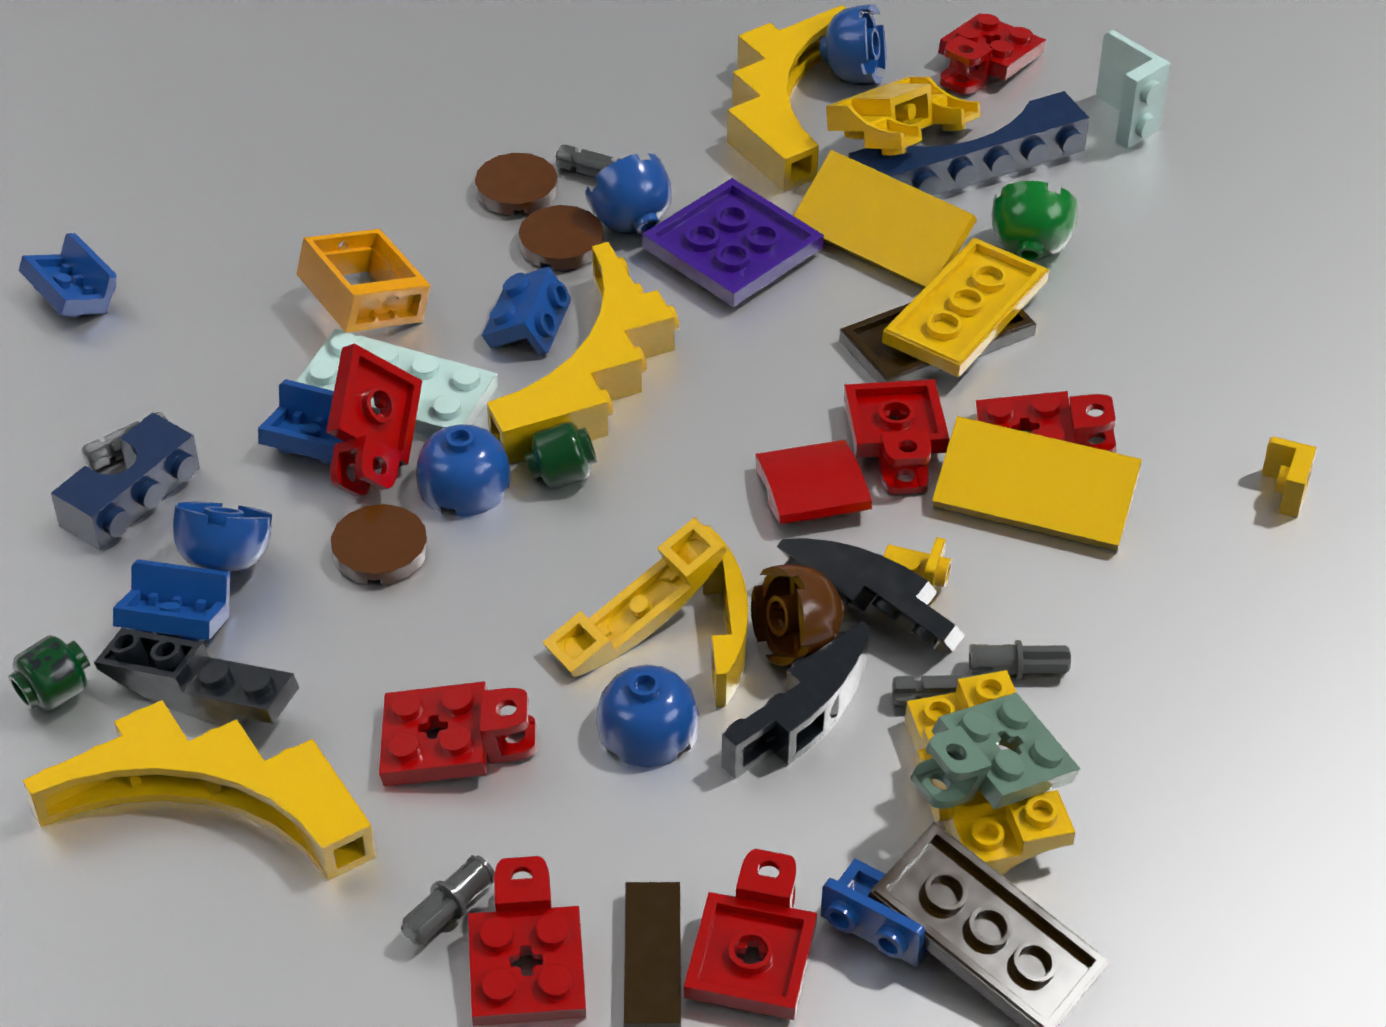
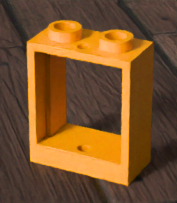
[296,229,431,333]

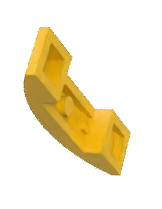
[542,517,727,677]
[702,525,748,707]

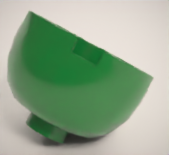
[992,181,1079,262]

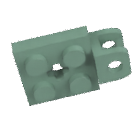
[910,692,1081,810]

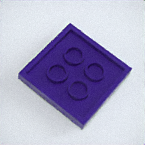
[642,178,824,307]

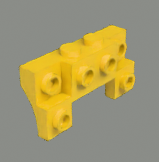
[826,76,981,156]
[905,670,1076,875]

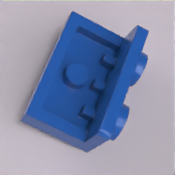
[18,233,117,318]
[481,266,571,355]
[258,379,344,464]
[113,559,230,642]
[820,858,927,967]

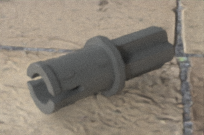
[969,640,1071,680]
[401,855,495,945]

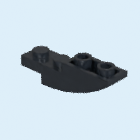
[776,538,964,652]
[721,621,870,779]
[94,628,300,726]

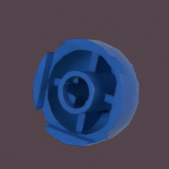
[820,4,887,85]
[585,153,672,234]
[416,424,511,517]
[173,502,272,580]
[596,665,700,768]

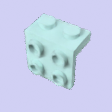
[1096,30,1171,149]

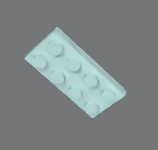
[296,329,498,436]

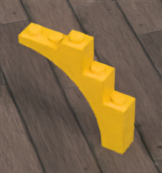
[727,5,847,192]
[487,242,679,464]
[23,700,376,881]

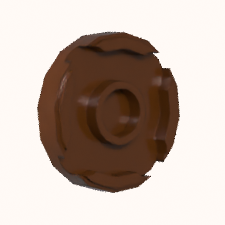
[475,153,558,215]
[518,205,604,271]
[331,504,428,585]

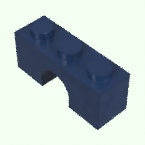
[51,412,200,550]

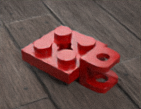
[938,13,1046,95]
[326,343,422,497]
[844,379,950,495]
[976,391,1117,453]
[379,681,537,787]
[683,849,817,1020]
[468,856,586,1026]

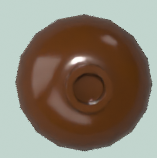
[751,564,844,666]

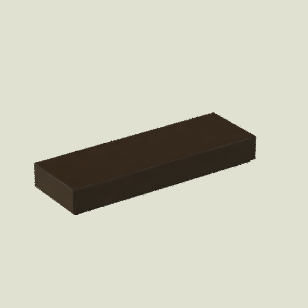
[624,882,681,1027]

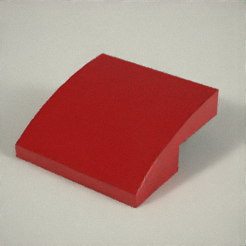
[755,440,872,524]

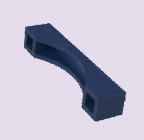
[848,91,1090,196]

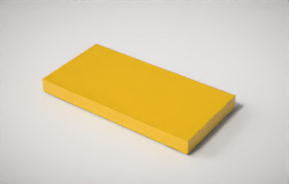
[793,150,977,289]
[882,238,1049,377]
[932,416,1142,551]

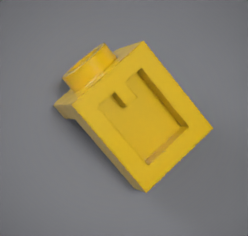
[1262,436,1317,518]
[884,537,952,605]

